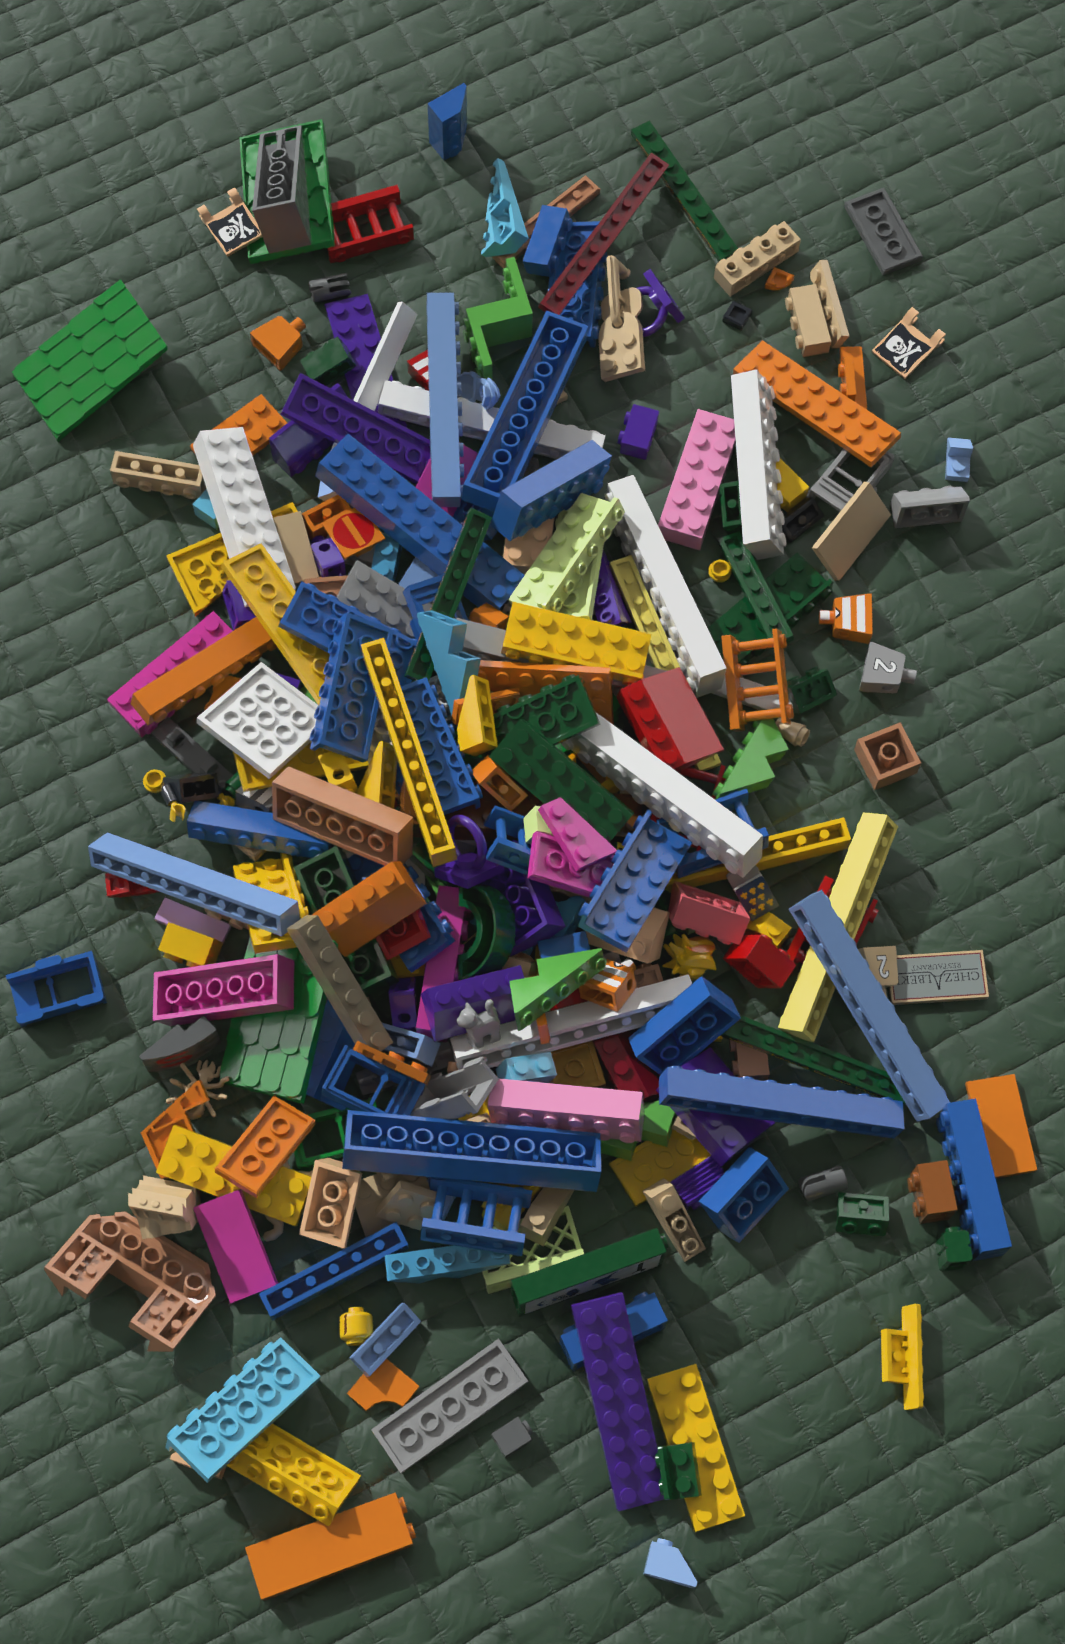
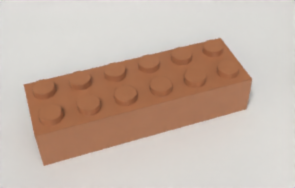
[272,766,413,866]

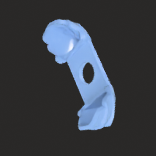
[457,371,501,410]

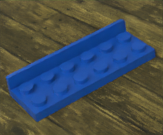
[548,221,607,347]
[278,581,418,686]
[309,612,394,763]
[401,677,483,815]
[578,810,692,953]
[348,854,456,973]

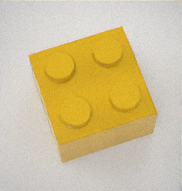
[158,922,223,967]

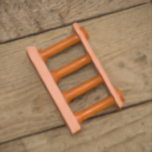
[721,628,794,732]

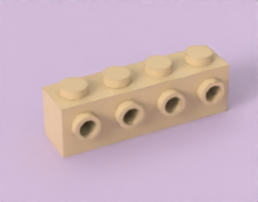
[714,221,801,297]
[110,451,206,499]

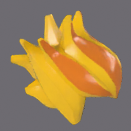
[663,934,716,980]

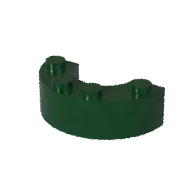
[458,884,516,980]

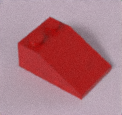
[376,909,431,961]

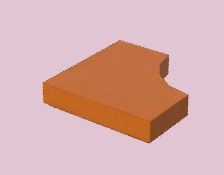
[347,1359,420,1411]

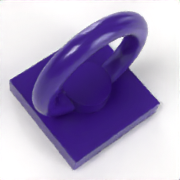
[637,269,685,337]
[434,815,504,889]

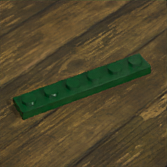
[718,531,794,649]

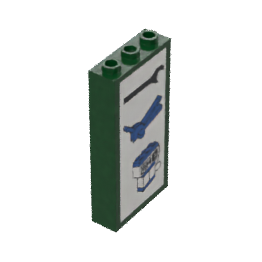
[511,1228,669,1317]

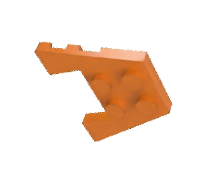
[353,1041,431,1085]
[141,1080,210,1179]

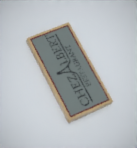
[889,950,989,1005]

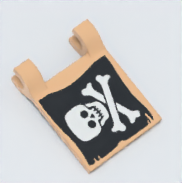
[197,188,262,257]
[872,307,946,379]

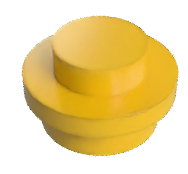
[708,560,732,582]
[143,770,166,793]

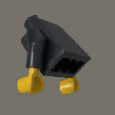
[161,773,235,822]

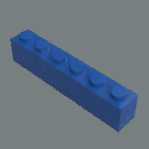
[187,801,334,858]
[259,1222,409,1321]

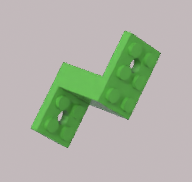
[463,257,533,386]

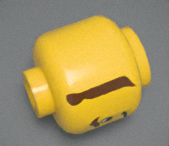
[340,1307,373,1346]

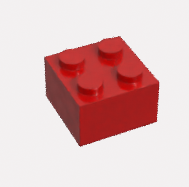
[723,934,796,988]

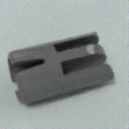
[309,273,352,303]
[798,1166,848,1201]

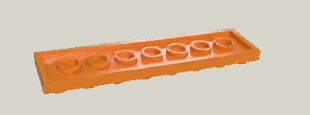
[733,340,901,467]

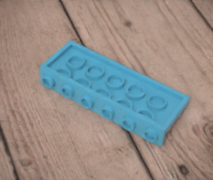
[166,1337,321,1483]

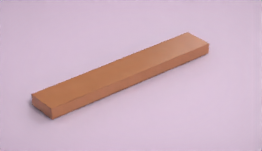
[492,175,600,268]

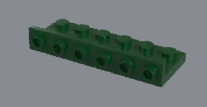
[708,552,834,666]
[454,674,601,783]

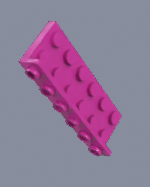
[107,611,233,738]

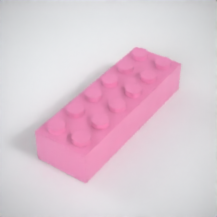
[658,409,736,550]
[488,1079,645,1143]

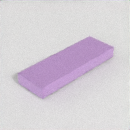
[154,898,231,943]

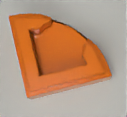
[765,267,794,290]

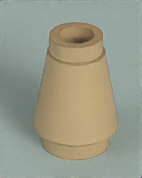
[775,718,810,747]

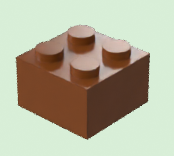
[907,1160,958,1224]

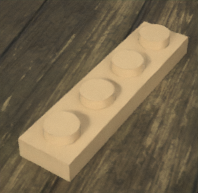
[810,260,849,348]

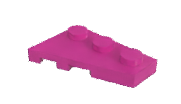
[538,797,617,872]

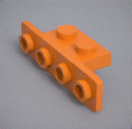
[838,346,867,410]

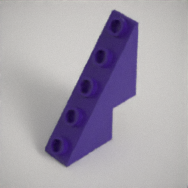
[594,550,632,627]

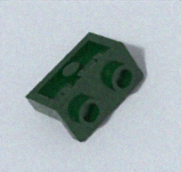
[787,667,837,714]
[836,1192,889,1236]
[655,1442,702,1500]

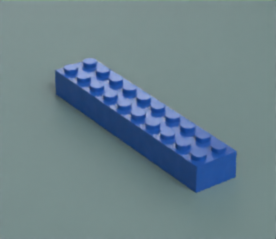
[462,310,588,512]
[315,434,525,612]
[342,1110,601,1192]

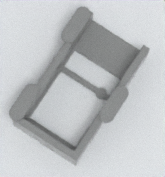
[806,449,894,511]
[410,1057,499,1120]

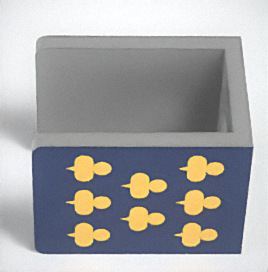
[726,865,779,921]

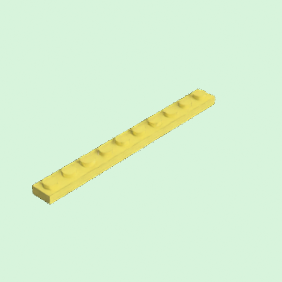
[609,555,721,771]

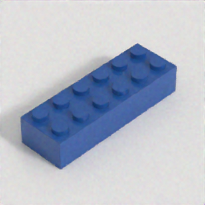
[490,440,612,541]
[936,1098,1012,1261]

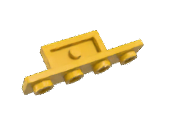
[881,1304,924,1410]

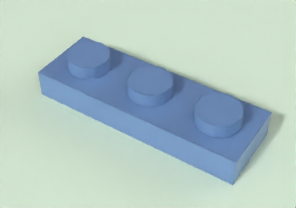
[349,1303,421,1377]

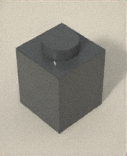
[491,1417,533,1459]

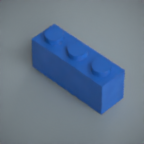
[523,205,572,277]

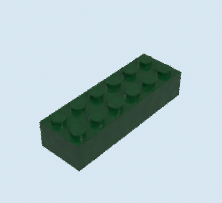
[489,719,634,843]
[293,846,400,997]

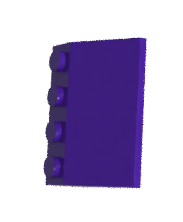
[479,840,566,957]
[656,1047,775,1167]

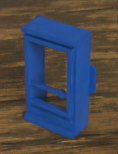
[403,574,468,640]
[6,951,107,1027]
[321,1045,426,1116]

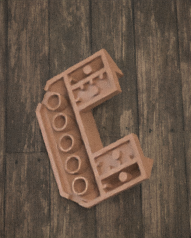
[44,1211,216,1352]

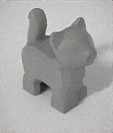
[457,999,501,1049]

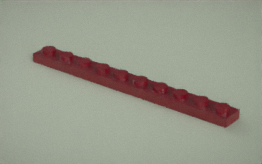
[538,153,669,315]

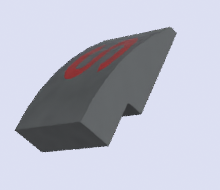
[139,1015,221,1072]

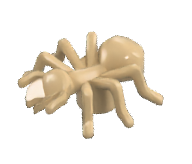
[166,1060,229,1120]

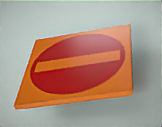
[322,508,385,559]

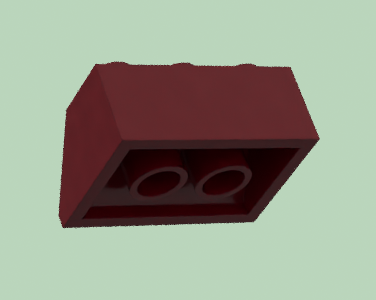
[593,1028,660,1103]

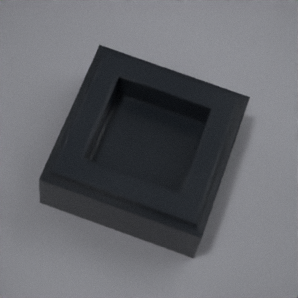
[722,301,752,331]

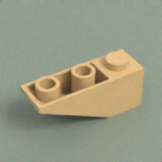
[643,1178,706,1262]

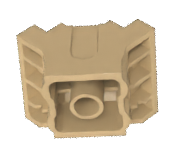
[128,1176,201,1239]

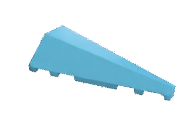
[481,158,529,257]

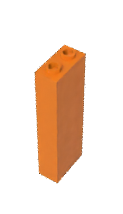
[245,1492,416,1601]

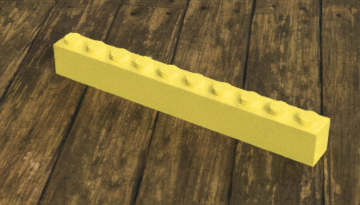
[778,813,898,1042]

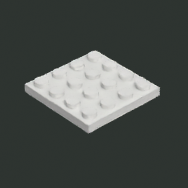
[197,662,318,779]

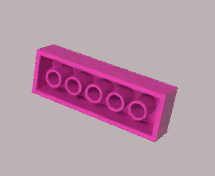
[416,885,472,1042]
[153,954,294,1026]

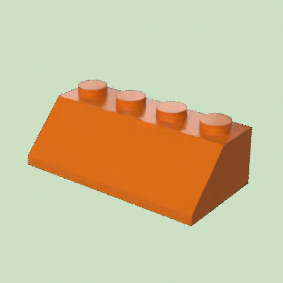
[312,861,427,957]

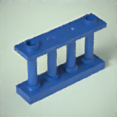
[657,789,769,879]
[484,805,531,875]
[420,1177,532,1256]

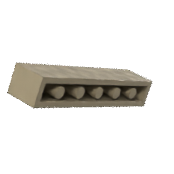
[287,915,393,1055]

